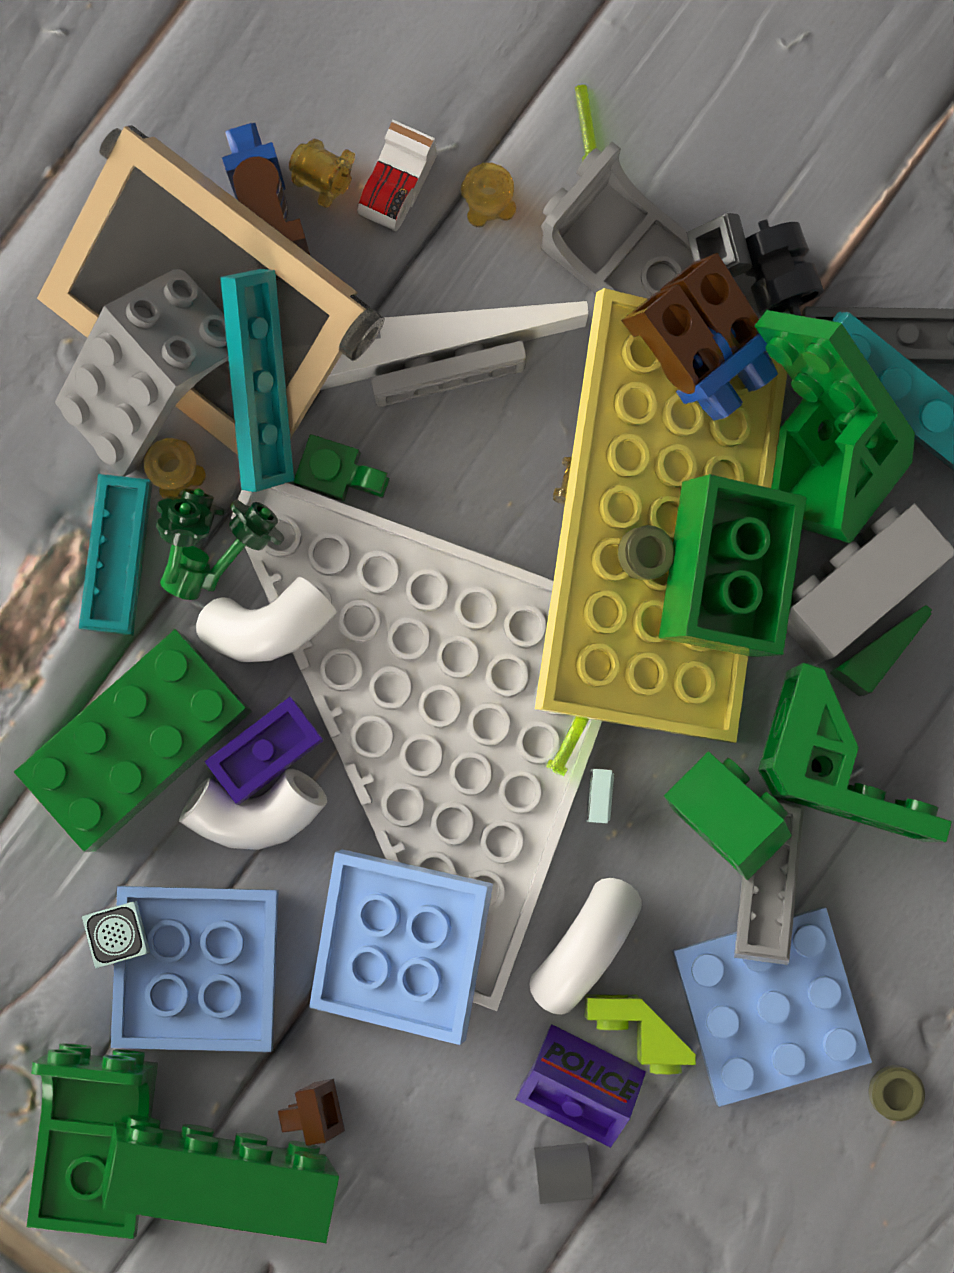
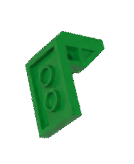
[754,310,915,543]
[758,663,952,842]

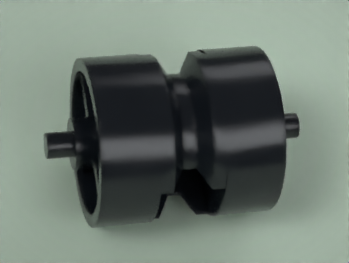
[745,219,824,316]

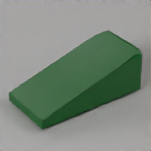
[830,605,932,697]

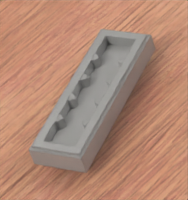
[370,340,527,407]
[734,803,804,965]

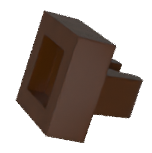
[278,1078,345,1146]

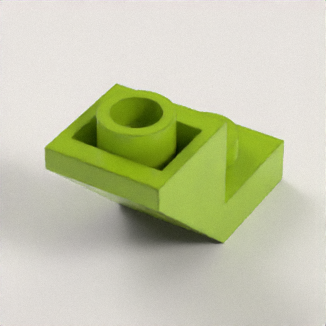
[585,994,696,1075]

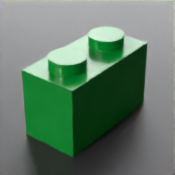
[664,751,792,881]

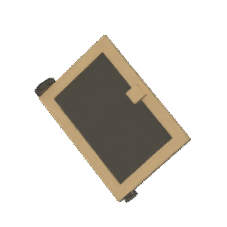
[37,125,385,455]

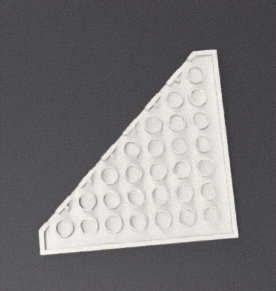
[231,483,602,1011]

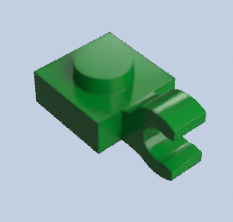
[293,434,390,501]

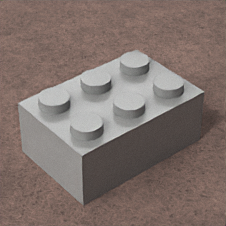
[787,504,954,665]

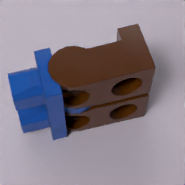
[222,123,310,280]
[621,253,778,421]

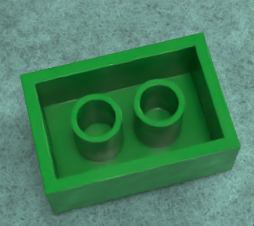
[659,474,806,657]

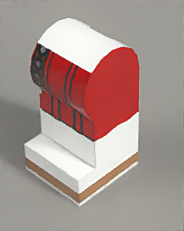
[357,120,437,231]

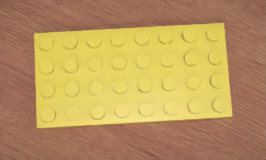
[535,288,787,743]

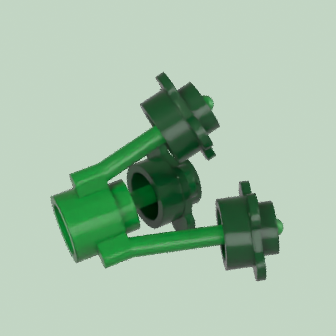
[156,488,284,600]

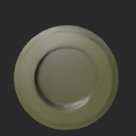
[618,525,674,580]
[868,1065,925,1121]

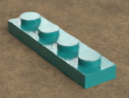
[220,269,294,492]

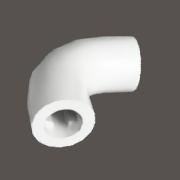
[196,577,337,662]
[179,769,327,850]
[529,878,642,1015]

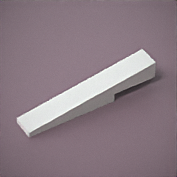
[282,301,588,390]

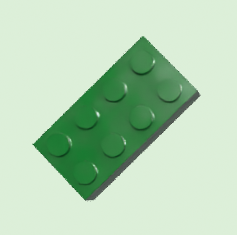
[14,629,252,852]
[101,1115,339,1243]

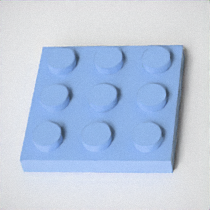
[309,849,493,1045]
[111,886,279,1052]
[672,907,872,1107]

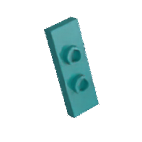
[79,474,153,636]

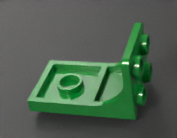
[26,1043,158,1239]

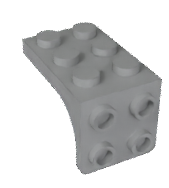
[541,142,694,299]
[54,269,229,477]

